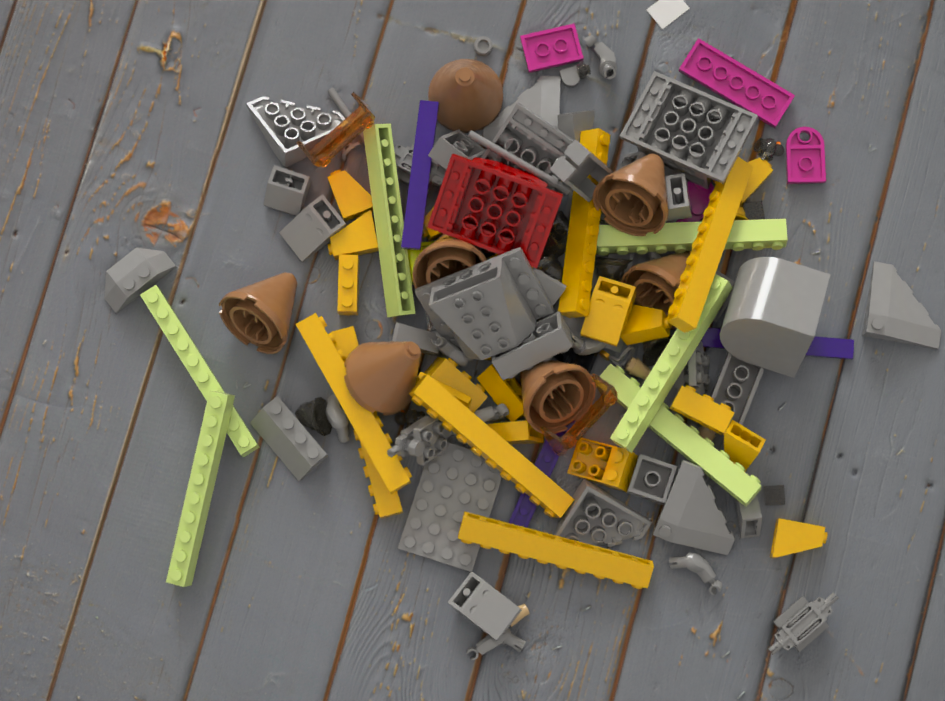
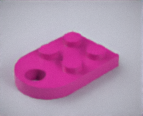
[785,127,826,184]

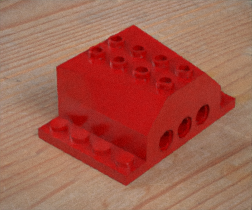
[427,154,564,268]

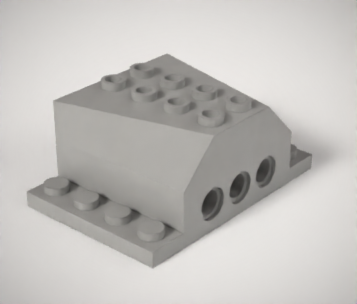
[620,71,758,189]
[481,102,574,190]
[415,247,554,360]

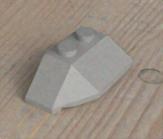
[104,247,176,314]

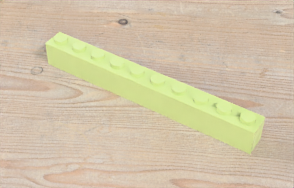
[363,124,416,318]
[596,219,788,256]
[610,274,733,453]
[140,285,260,458]
[596,364,761,507]
[166,391,235,587]

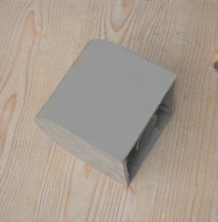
[720,257,830,378]

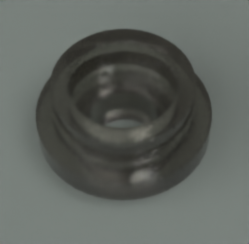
[577,61,591,79]

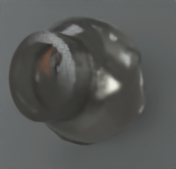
[754,138,784,162]
[394,409,425,429]

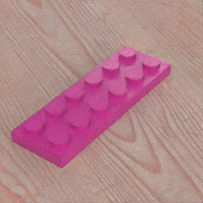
[678,38,795,128]

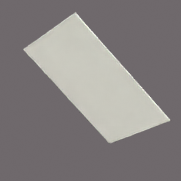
[646,0,690,29]

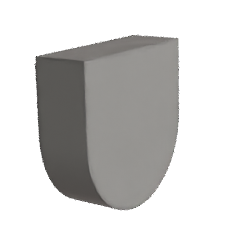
[559,65,580,87]

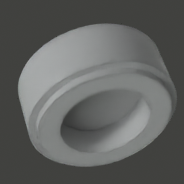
[474,36,493,56]

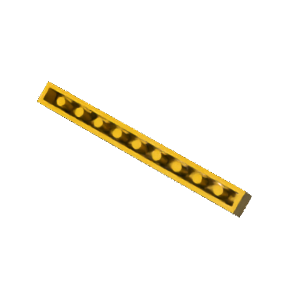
[558,128,610,318]
[666,157,753,333]
[296,313,412,494]
[331,326,403,519]
[409,374,575,518]
[458,511,654,589]

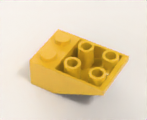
[580,276,636,347]
[567,437,638,492]

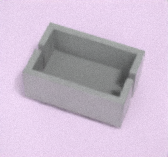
[550,139,613,202]

